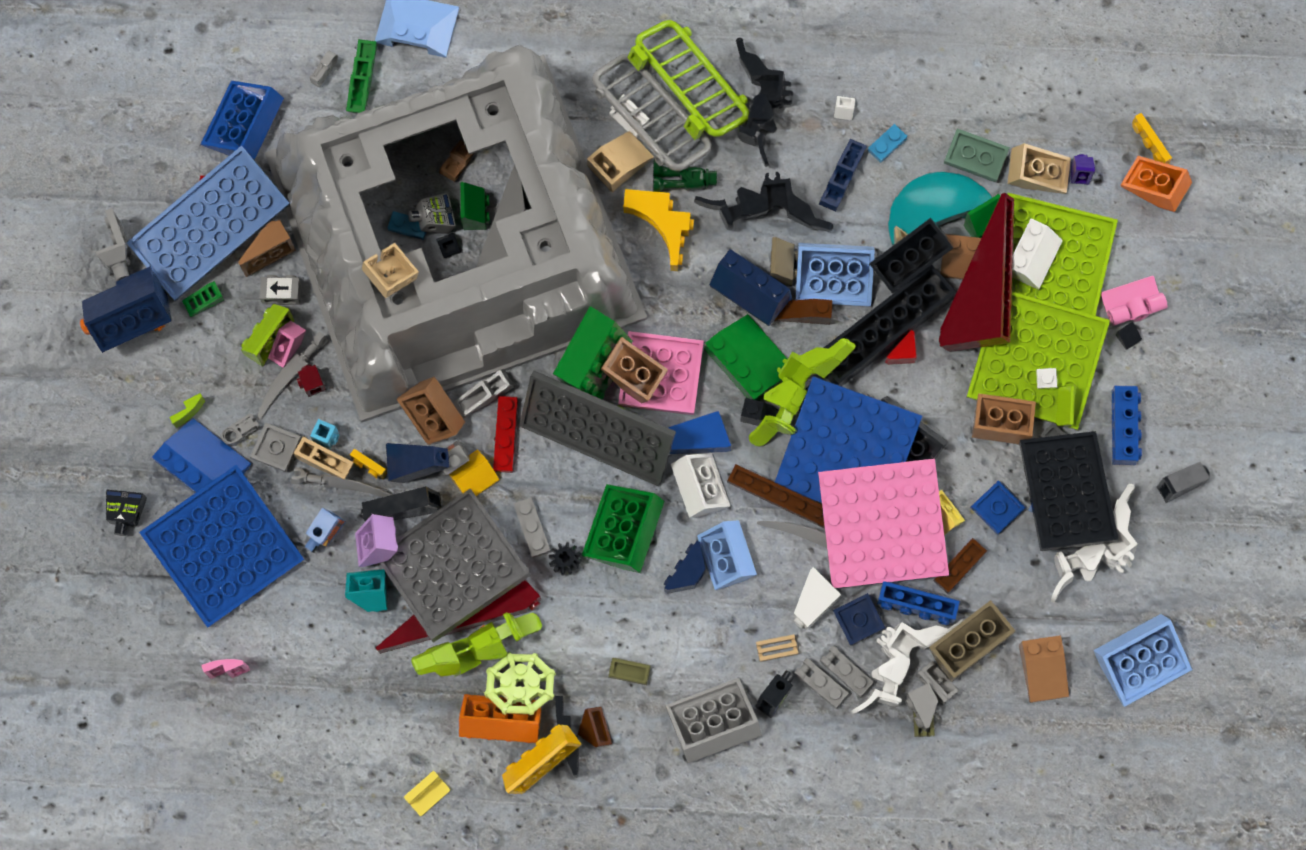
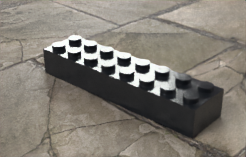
[824,265,956,387]

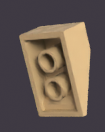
[1007,143,1071,194]

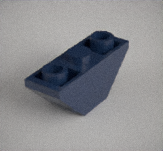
[663,540,706,594]

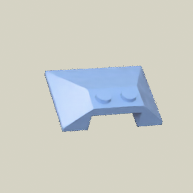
[375,0,459,58]

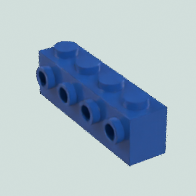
[1112,386,1142,465]
[877,581,960,625]

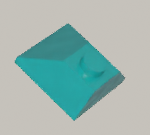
[345,569,388,612]

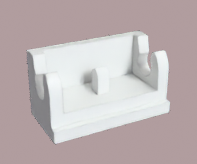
[609,94,650,138]

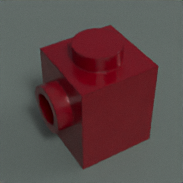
[297,365,326,397]

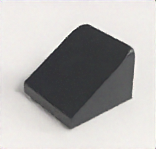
[436,233,461,258]
[1116,322,1142,350]

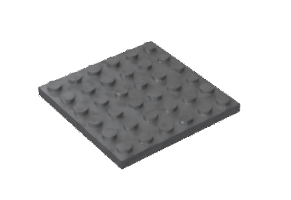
[380,489,531,643]

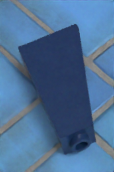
[386,443,449,483]

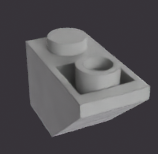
[905,683,938,732]

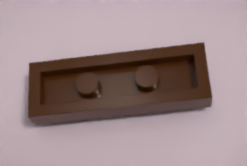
[933,538,987,594]

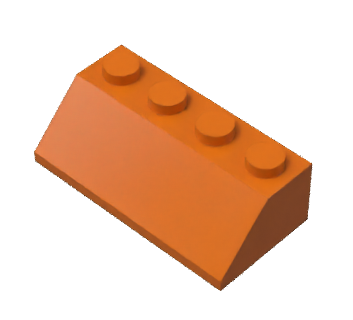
[459,694,542,743]

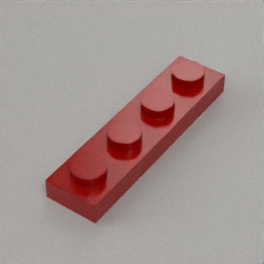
[493,396,518,473]

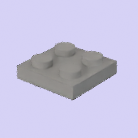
[250,423,302,472]

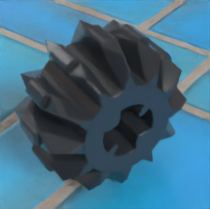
[549,542,582,576]

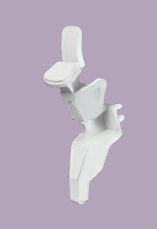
[1051,484,1138,603]
[851,619,965,714]

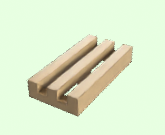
[756,634,798,662]

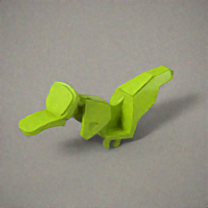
[749,338,855,446]
[411,612,542,677]

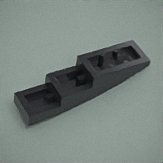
[555,696,579,778]

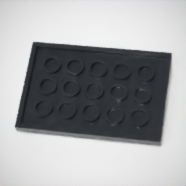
[1019,431,1119,551]

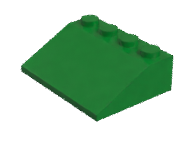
[704,314,787,401]
[581,484,665,573]

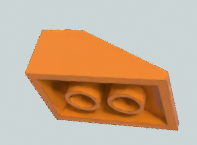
[1121,156,1192,212]

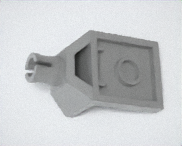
[96,208,133,281]

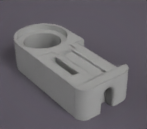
[310,50,338,87]
[221,414,260,446]

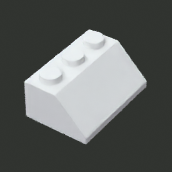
[1012,218,1063,290]
[671,453,730,518]

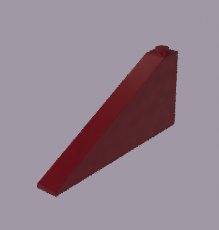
[939,193,1014,352]
[375,579,541,654]

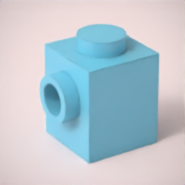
[310,419,339,449]

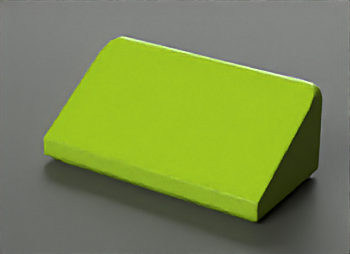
[1056,386,1075,427]

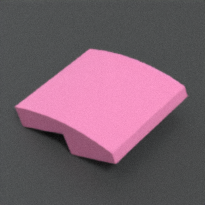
[201,659,250,679]

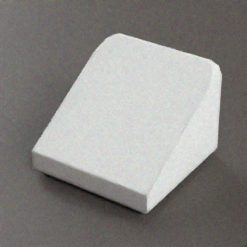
[834,96,855,120]

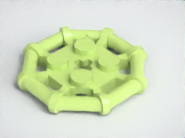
[484,652,556,716]

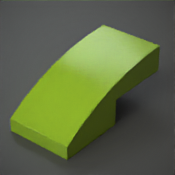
[169,393,205,429]

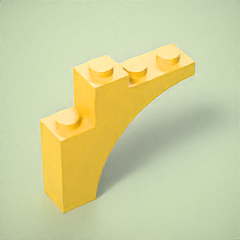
[623,189,694,271]

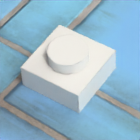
[1036,368,1057,389]

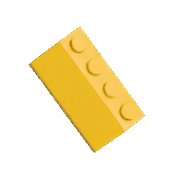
[502,725,582,794]

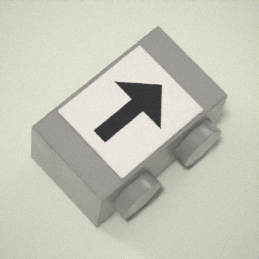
[260,275,301,305]

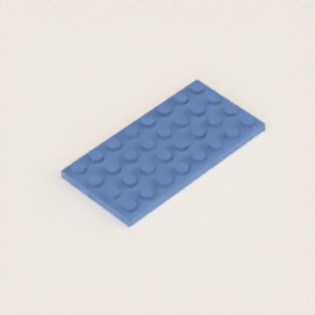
[127,145,290,301]

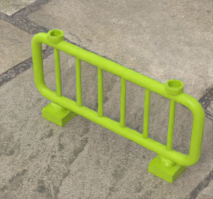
[627,20,749,140]

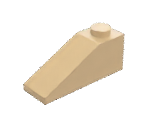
[294,437,354,480]

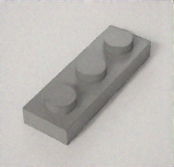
[513,497,550,559]

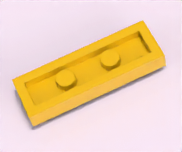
[1132,113,1172,164]

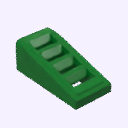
[182,281,224,317]

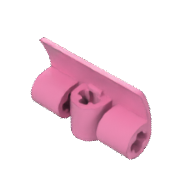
[1101,276,1168,326]

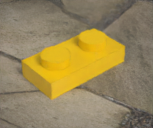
[350,449,388,480]

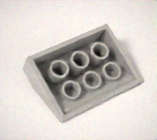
[665,678,762,763]

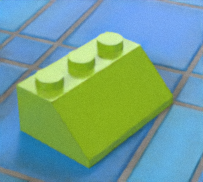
[241,304,295,367]

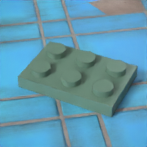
[944,128,1010,182]

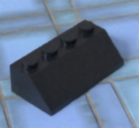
[869,217,954,294]

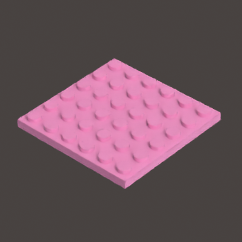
[818,459,949,588]

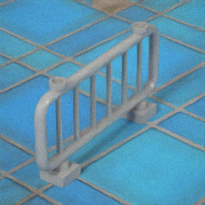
[592,54,718,171]

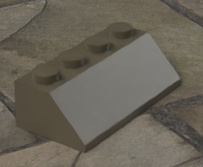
[929,600,1015,682]

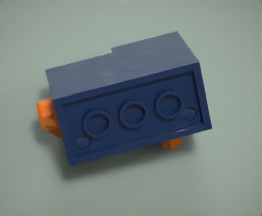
[80,266,172,353]

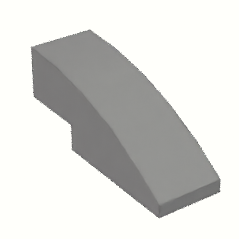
[453,370,515,418]

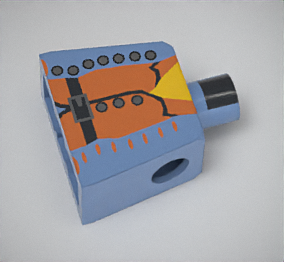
[305,508,346,553]

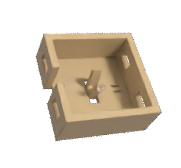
[362,243,419,299]

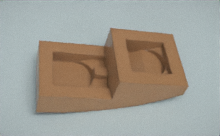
[439,140,474,182]

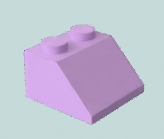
[355,514,398,567]

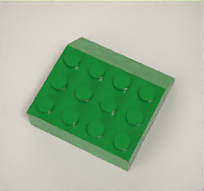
[553,306,633,400]

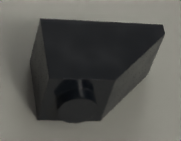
[740,398,779,426]

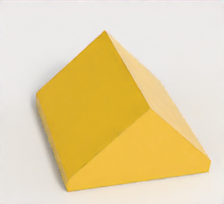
[448,449,499,496]

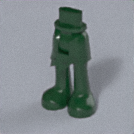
[653,159,717,192]

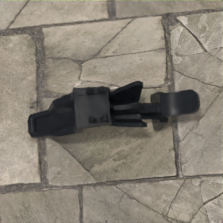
[736,38,793,167]
[694,172,834,232]

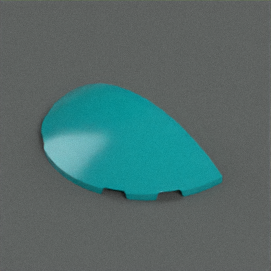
[888,172,992,245]

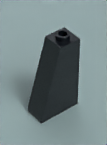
[361,486,442,522]

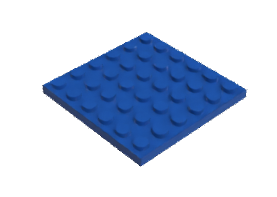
[775,376,922,503]
[139,464,304,628]

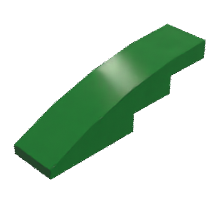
[346,39,377,113]

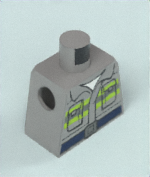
[408,193,456,234]

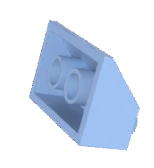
[697,520,757,590]

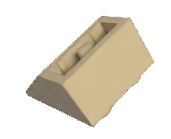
[587,131,654,192]

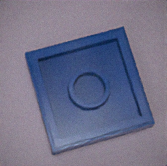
[970,480,1025,535]

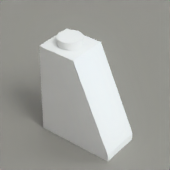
[793,567,841,630]

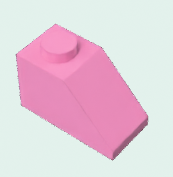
[268,321,306,368]

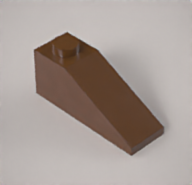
[774,299,832,325]

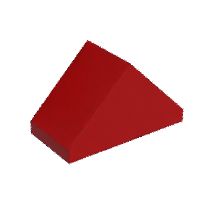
[885,330,916,365]

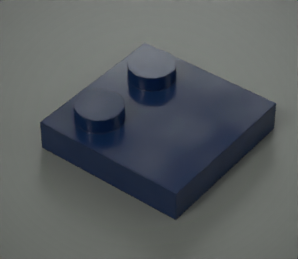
[833,593,886,646]

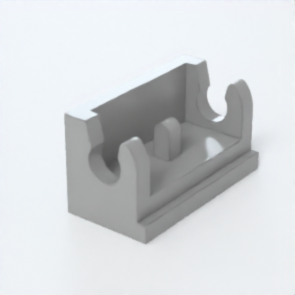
[916,661,959,705]

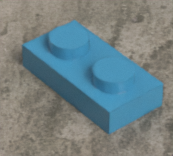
[867,124,907,163]
[388,211,426,240]

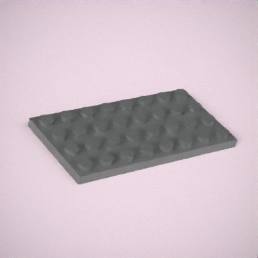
[519,371,676,487]

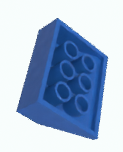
[201,80,284,160]
[152,418,252,493]

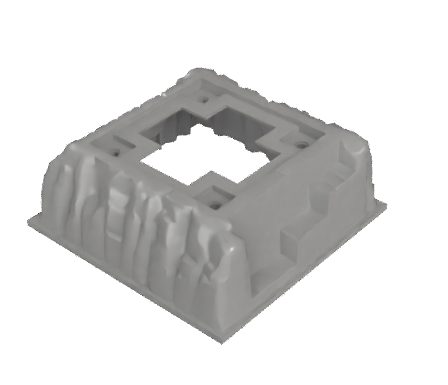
[265,45,647,423]

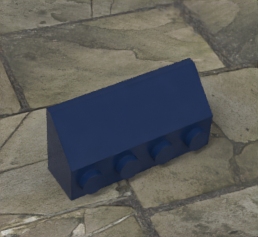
[709,249,792,326]

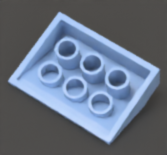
[795,243,875,306]
[1093,614,1192,707]

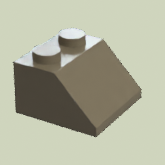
[770,237,798,286]

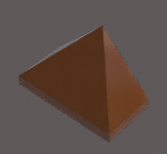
[577,707,612,747]

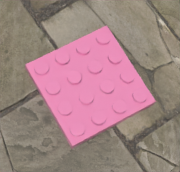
[618,331,704,415]

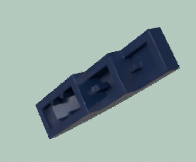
[819,139,867,212]

